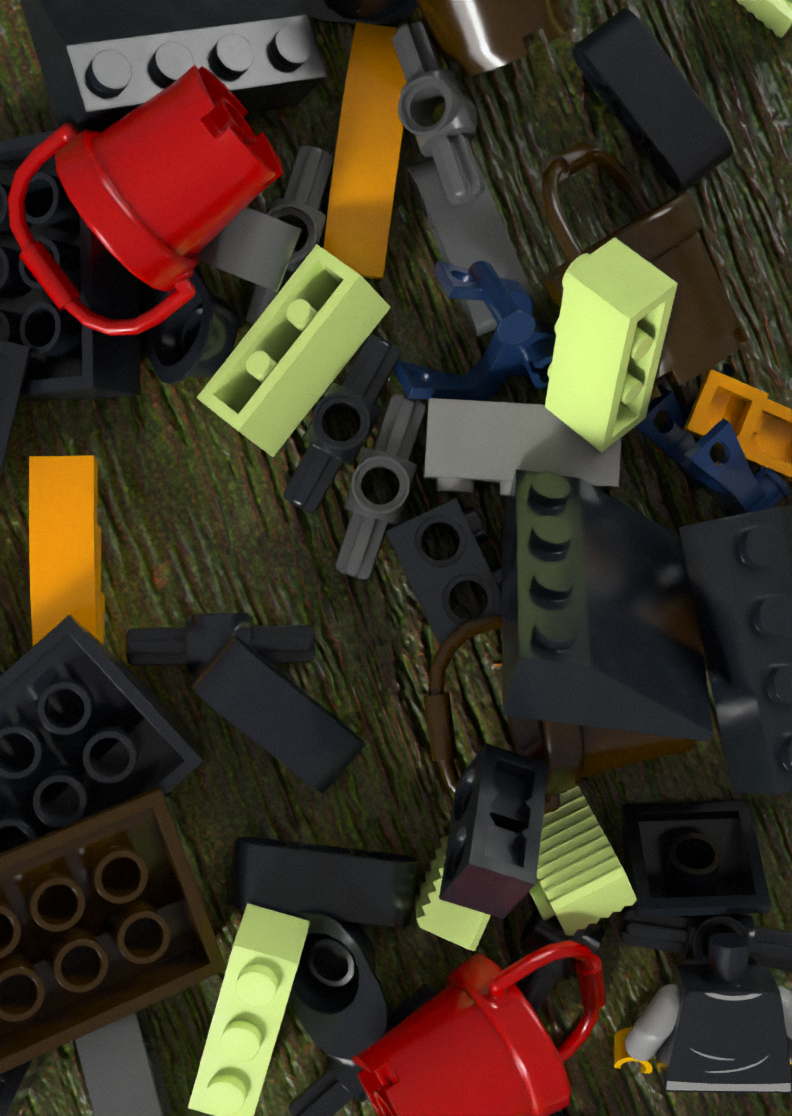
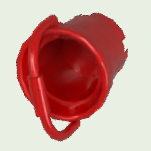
[7,64,284,336]
[352,940,606,1116]

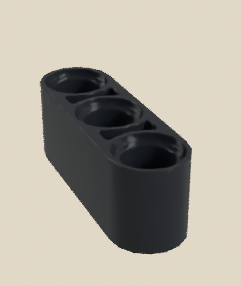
[571,8,733,194]
[189,634,366,793]
[227,837,419,927]

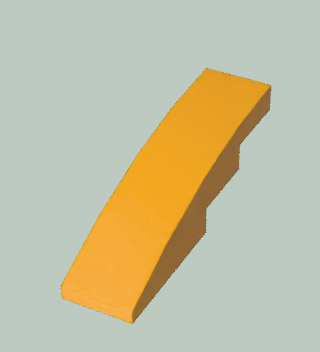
[29,455,105,646]

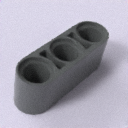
[407,154,536,336]
[198,207,302,292]
[75,1007,174,1116]

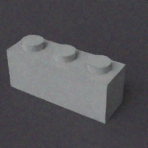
[423,398,621,496]

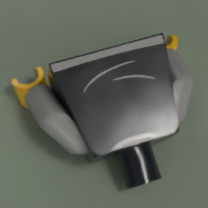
[614,932,792,1093]

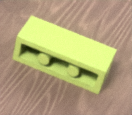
[545,237,678,453]
[196,244,391,457]
[188,903,310,1116]

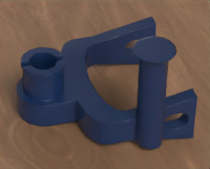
[394,260,556,401]
[635,363,791,517]

